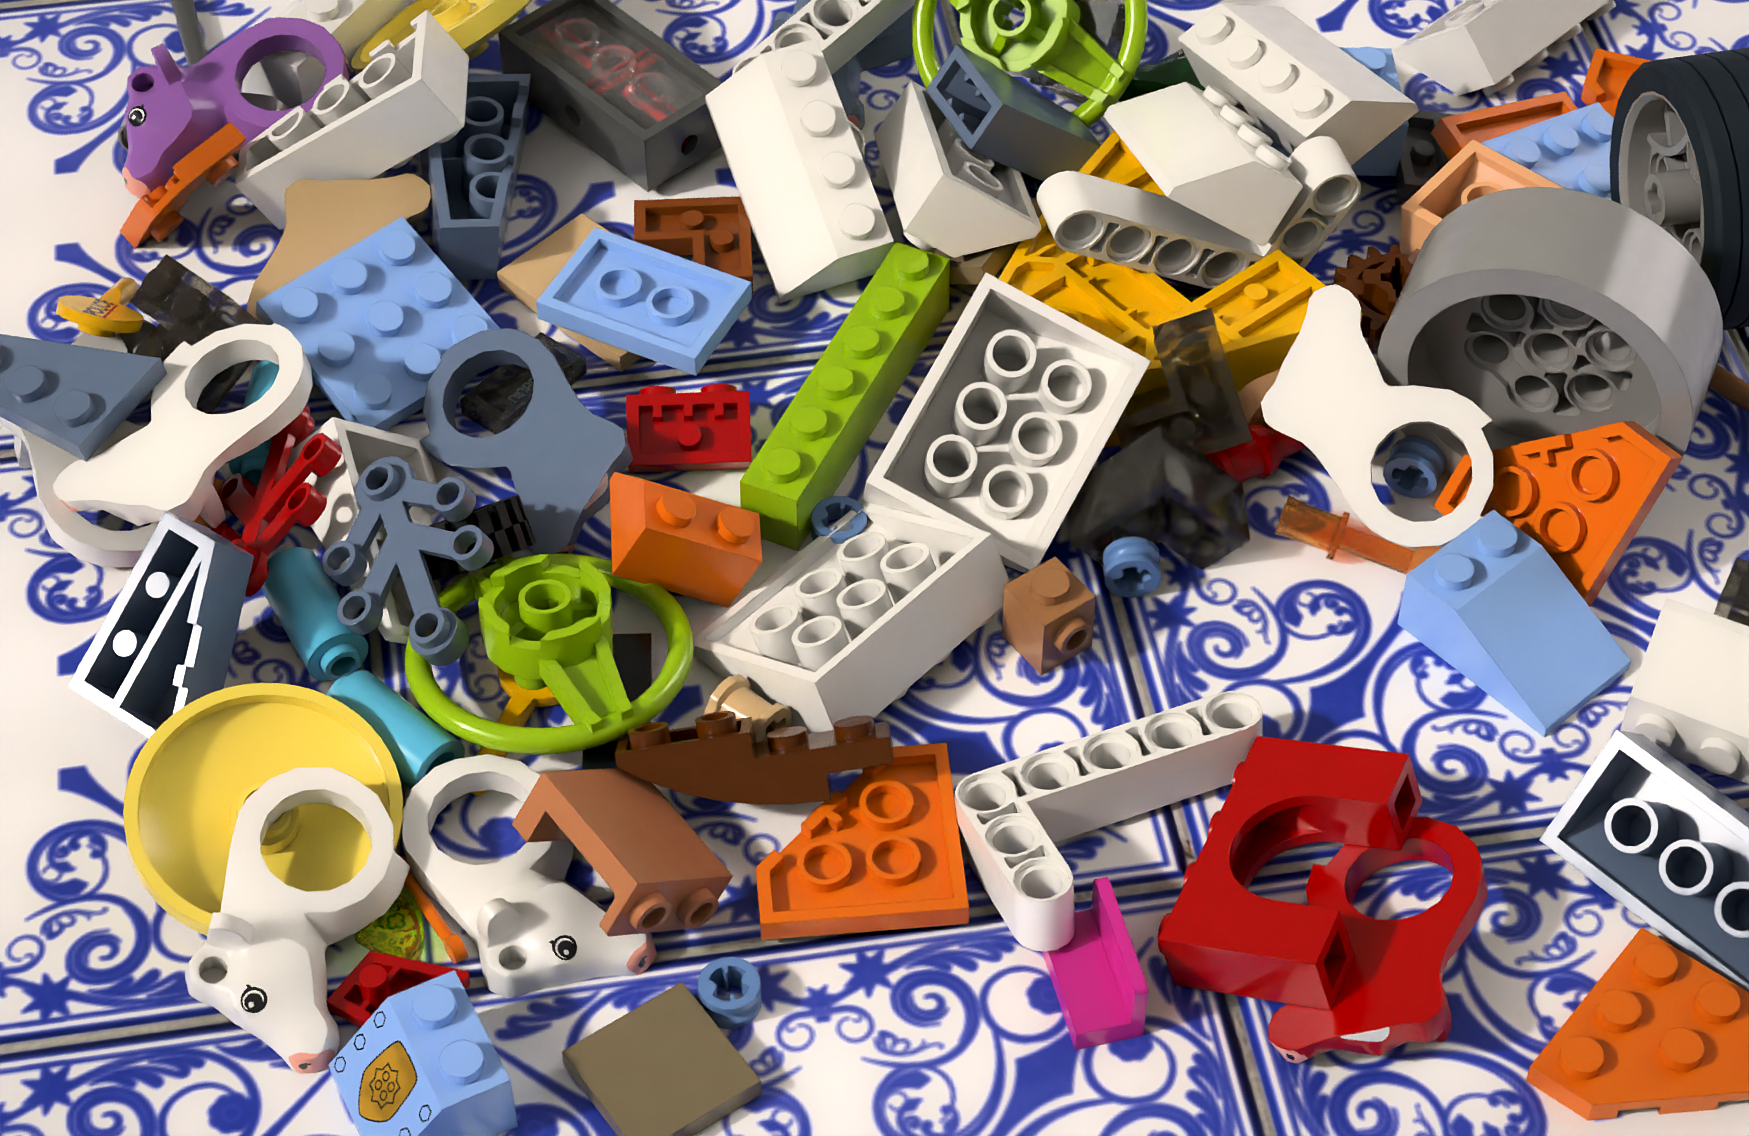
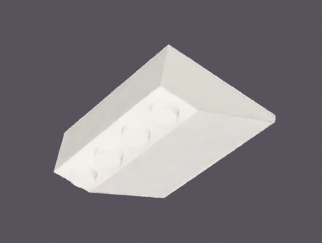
[862,272,1151,573]
[693,501,1010,734]

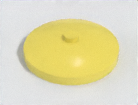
[351,0,532,74]
[123,683,403,936]

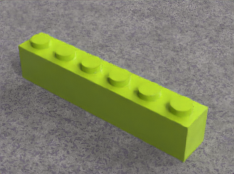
[740,242,950,551]

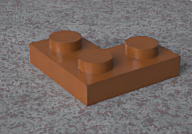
[634,196,753,293]

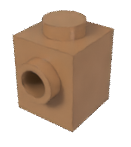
[1002,557,1096,675]

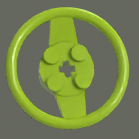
[911,0,1148,128]
[405,553,694,755]

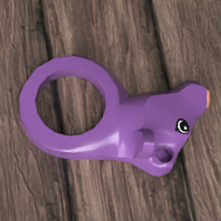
[122,17,353,199]

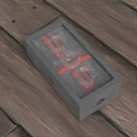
[498,0,723,192]

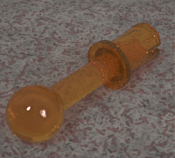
[1274,496,1441,577]

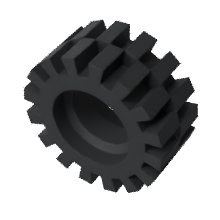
[423,495,536,581]

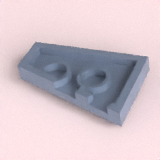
[0,334,167,462]

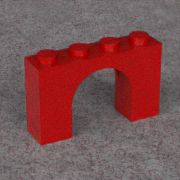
[1157,736,1423,1011]

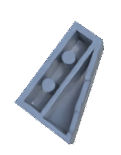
[68,511,254,738]

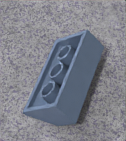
[1539,730,1749,992]

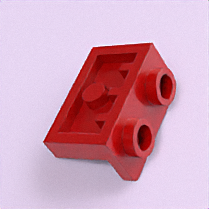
[626,384,752,473]

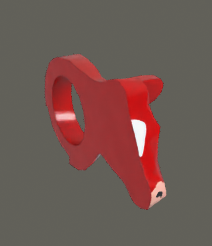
[1268,817,1488,1064]

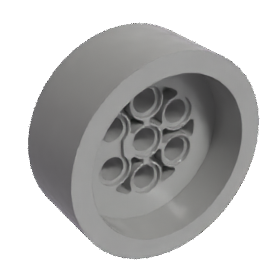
[1377,187,1723,476]

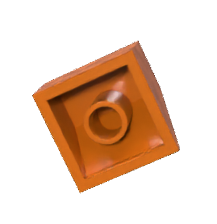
[609,472,763,608]

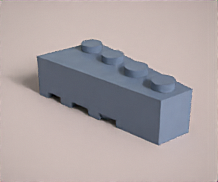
[420,74,531,280]

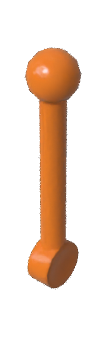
[400,856,468,964]

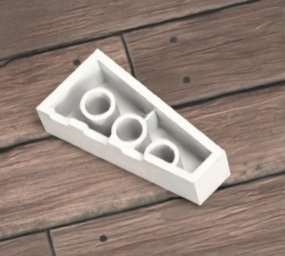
[235,10,469,230]

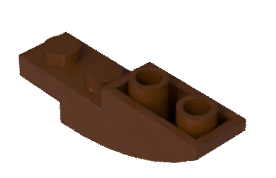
[615,711,894,804]

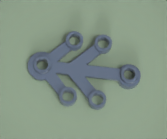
[321,456,494,666]

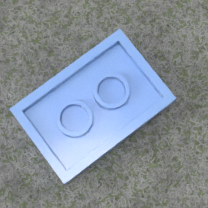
[1481,102,1614,200]
[536,227,752,376]

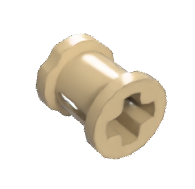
[704,674,793,742]

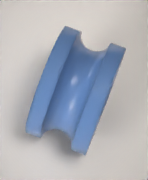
[1383,437,1446,498]
[811,496,867,544]
[1103,536,1162,598]
[698,957,761,1029]

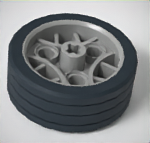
[1610,47,1749,330]

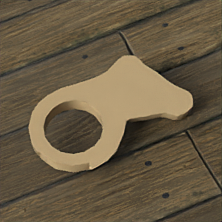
[247,173,431,387]

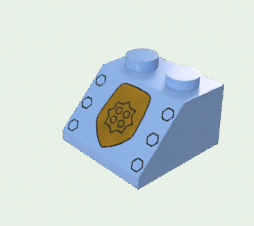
[329,970,518,1136]

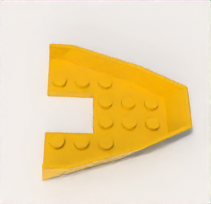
[998,130,1363,448]

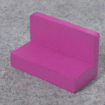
[1042,877,1148,1050]

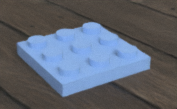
[256,216,500,431]

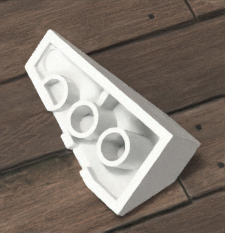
[287,417,441,645]

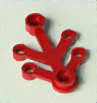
[211,405,342,598]

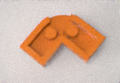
[119,122,247,249]

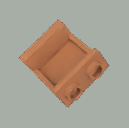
[512,768,733,937]

